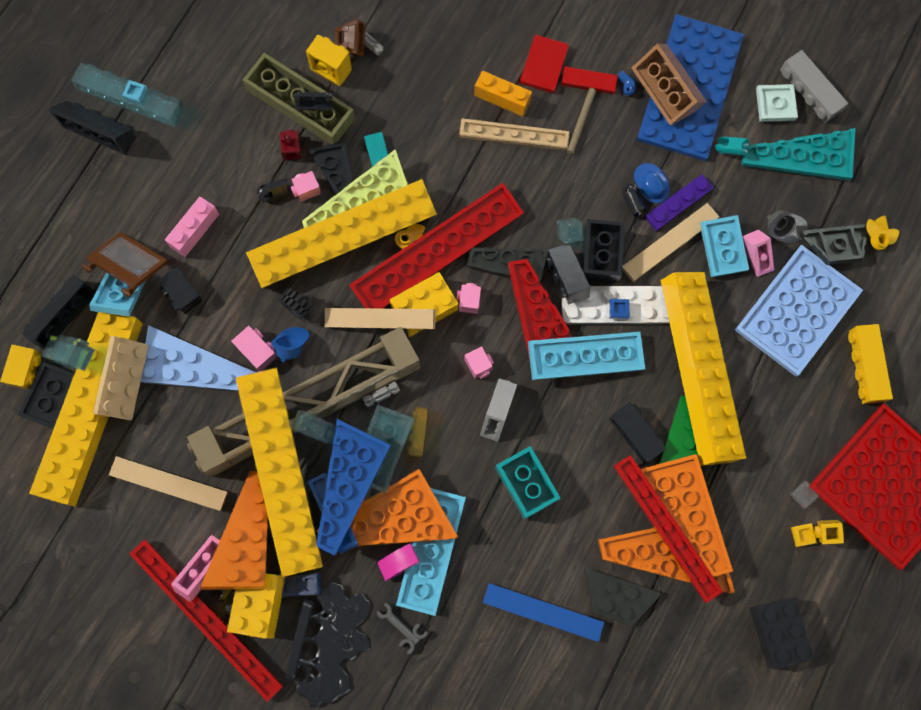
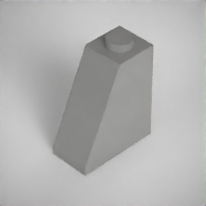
[480,379,517,442]

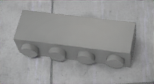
[780,50,848,123]

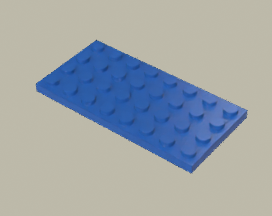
[637,14,744,161]

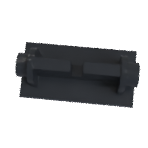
[294,91,333,110]

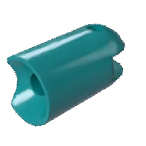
[715,137,750,156]

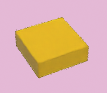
[791,523,817,547]

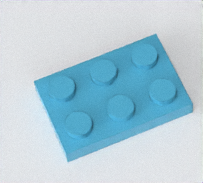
[700,215,749,277]
[90,271,146,316]

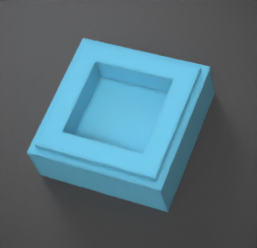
[122,80,148,104]

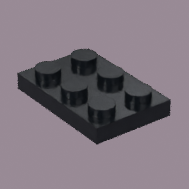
[18,362,74,429]

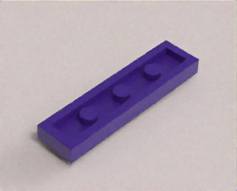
[645,174,714,232]

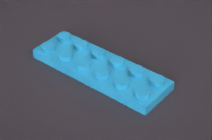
[528,332,645,380]
[396,488,466,616]

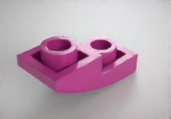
[377,544,420,581]

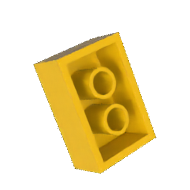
[390,272,459,337]
[227,573,285,639]

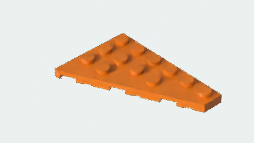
[316,469,458,546]
[598,528,735,593]

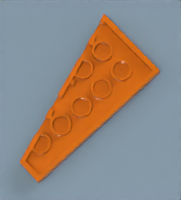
[641,454,733,577]
[201,471,268,589]

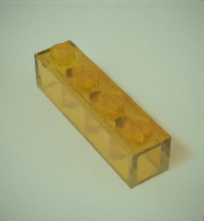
[408,407,428,458]

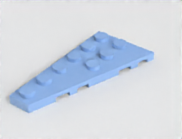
[141,325,255,392]

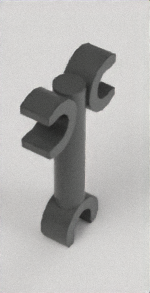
[377,603,428,654]

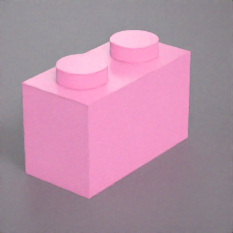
[232,326,277,371]

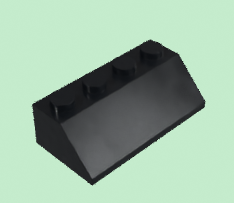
[49,101,137,155]
[22,275,96,351]

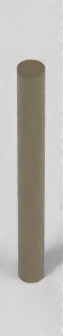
[567,88,596,154]

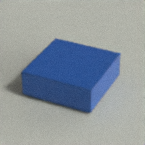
[609,299,630,319]

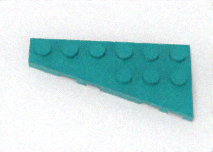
[741,128,856,181]

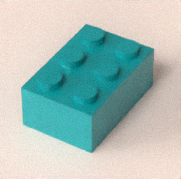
[495,446,560,520]

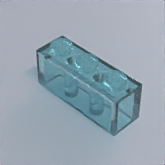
[41,334,95,371]

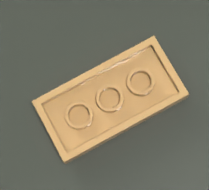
[93,336,149,421]

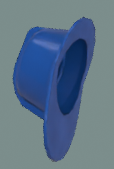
[634,163,670,203]
[271,327,309,363]

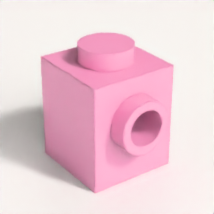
[291,171,321,202]
[456,283,481,314]
[464,346,494,379]

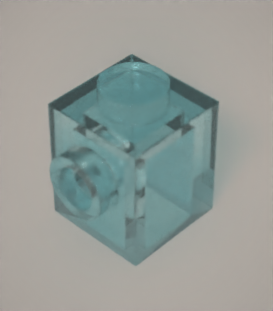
[557,218,583,244]

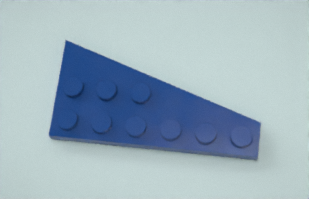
[316,419,391,556]

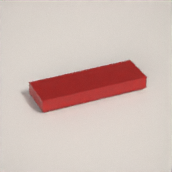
[561,67,618,94]

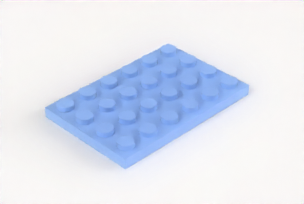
[735,245,863,377]

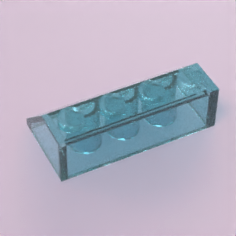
[367,405,414,493]

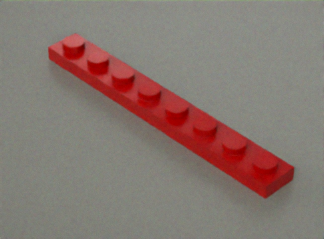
[613,455,723,603]

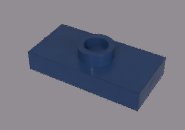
[281,573,321,598]

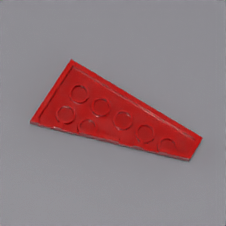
[508,259,572,361]

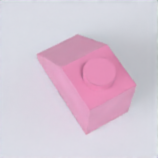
[742,230,774,277]

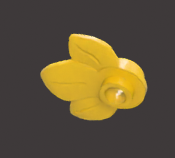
[866,216,899,250]
[395,224,425,249]

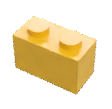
[0,345,42,390]

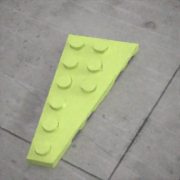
[302,150,408,228]

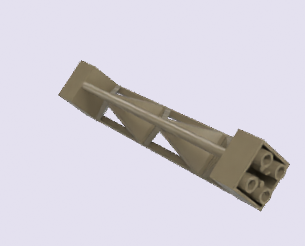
[187,327,420,477]

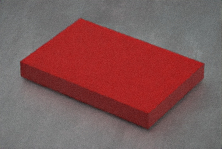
[520,35,569,94]

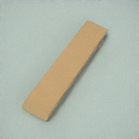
[459,119,569,151]
[622,203,719,282]
[325,308,435,329]
[109,456,228,511]

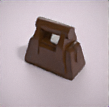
[335,19,365,57]

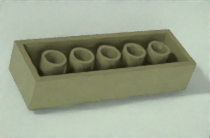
[243,53,355,144]

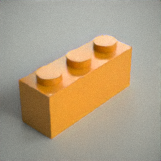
[474,70,532,116]

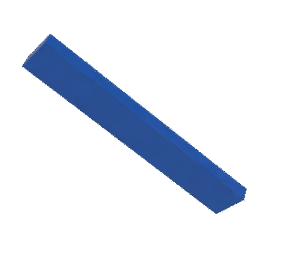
[483,583,604,642]

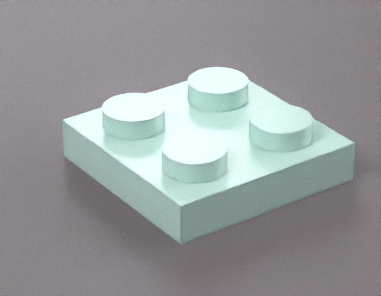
[756,84,798,122]

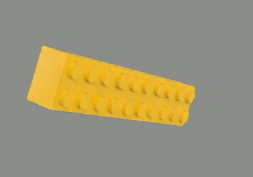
[246,179,437,288]
[661,272,746,466]
[29,312,143,507]
[236,368,323,577]

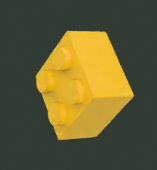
[306,35,352,86]

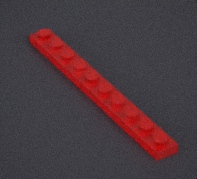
[130,540,283,702]

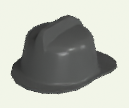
[767,210,808,244]

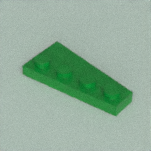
[659,396,698,464]

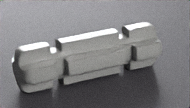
[364,33,384,56]
[363,382,400,407]

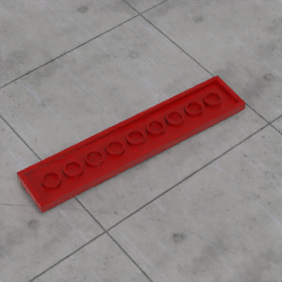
[349,183,524,309]

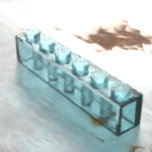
[71,63,184,128]

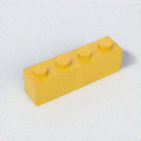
[848,324,893,404]

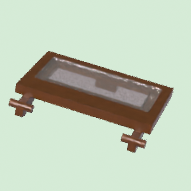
[82,232,168,298]

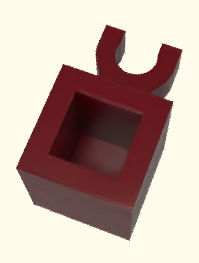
[279,130,302,160]

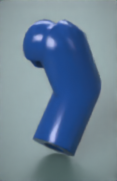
[617,70,635,96]

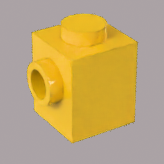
[814,520,844,544]

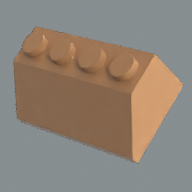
[632,43,707,125]

